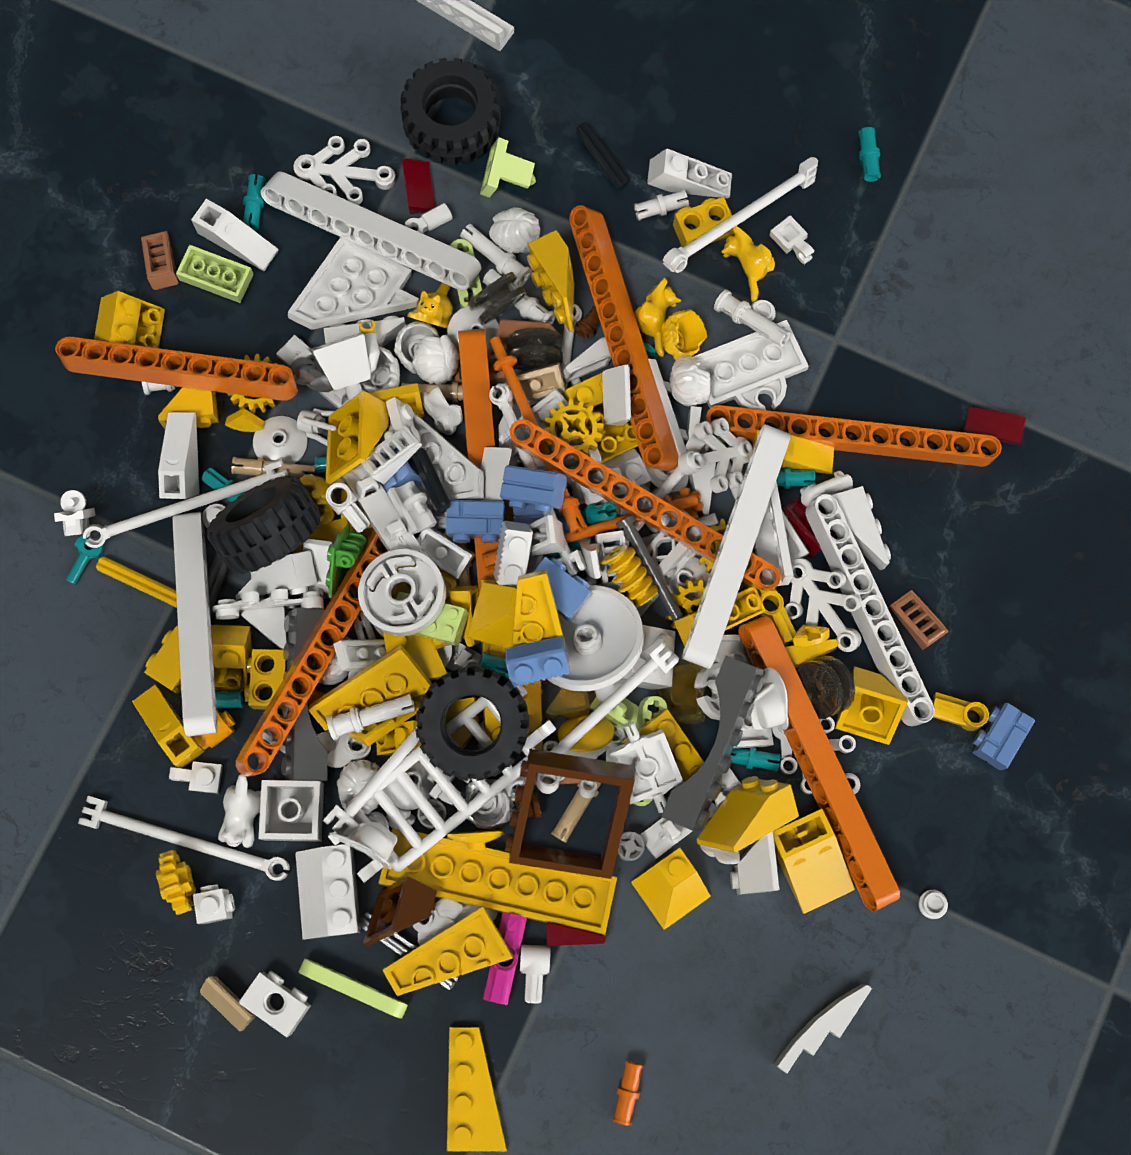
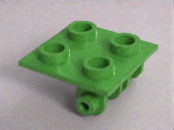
[325,524,367,598]

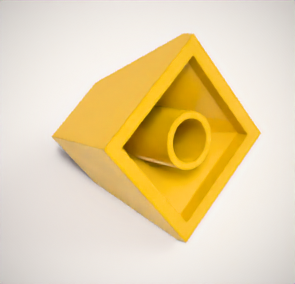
[467,582,517,649]
[835,666,908,745]
[631,848,711,930]

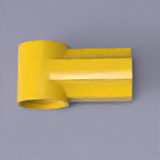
[932,692,989,731]

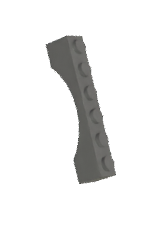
[281,608,329,782]
[661,655,764,831]

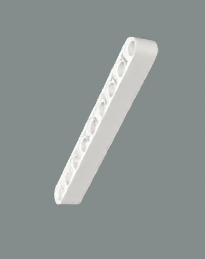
[261,172,481,290]
[682,424,791,669]
[805,494,935,726]
[173,512,217,737]

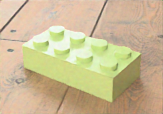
[176,245,254,303]
[390,592,469,646]

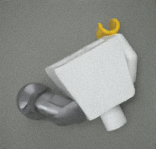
[290,320,380,400]

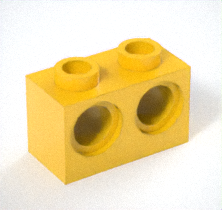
[673,197,733,248]
[244,649,287,710]

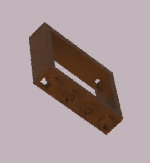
[504,749,635,879]

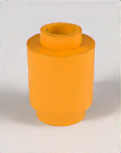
[193,709,236,750]

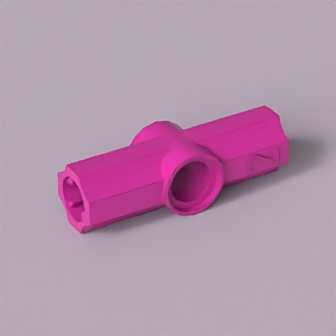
[483,912,527,1005]

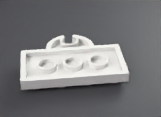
[693,320,809,410]
[694,635,774,748]

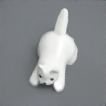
[218,774,261,848]

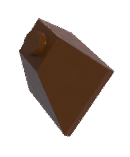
[363,876,437,946]

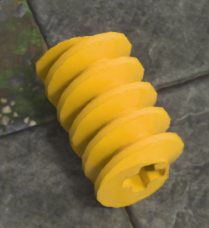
[600,544,658,607]

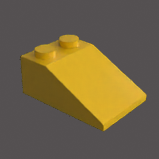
[326,391,389,485]
[697,776,799,853]

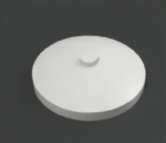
[546,585,644,691]

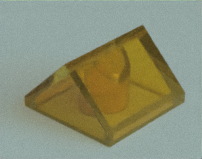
[657,664,705,725]
[545,688,590,722]

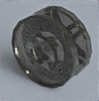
[467,272,527,325]
[506,328,563,371]
[796,656,855,719]

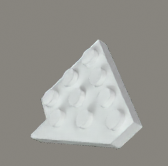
[288,237,419,330]
[389,412,484,509]

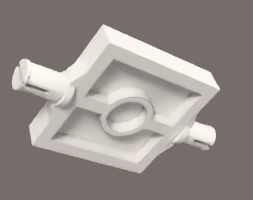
[609,721,684,813]

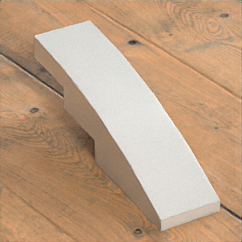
[686,406,716,518]
[774,984,872,1073]

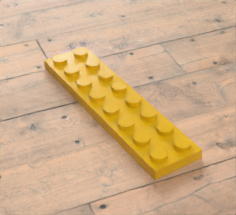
[378,828,617,936]

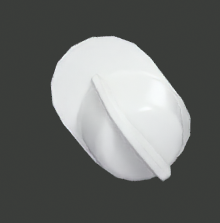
[750,667,789,730]
[329,822,397,870]

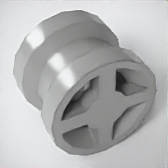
[417,799,447,829]
[617,832,645,862]

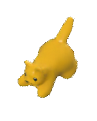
[721,226,775,302]
[634,278,681,357]
[408,283,453,328]

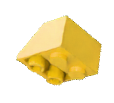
[94,291,165,348]
[211,625,252,692]

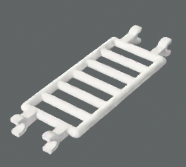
[328,685,556,882]

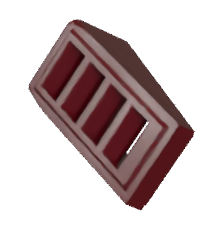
[546,922,606,946]

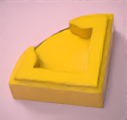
[225,408,265,432]
[793,625,830,647]

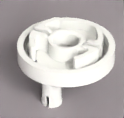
[358,549,446,636]

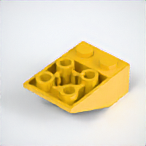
[527,230,575,332]
[561,372,638,464]
[773,809,855,914]

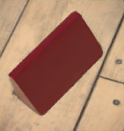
[402,159,435,215]
[782,498,834,558]

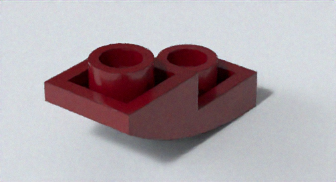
[964,407,1026,445]

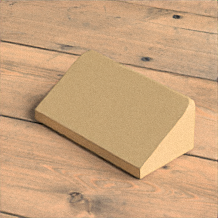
[506,362,566,404]
[200,976,256,1032]

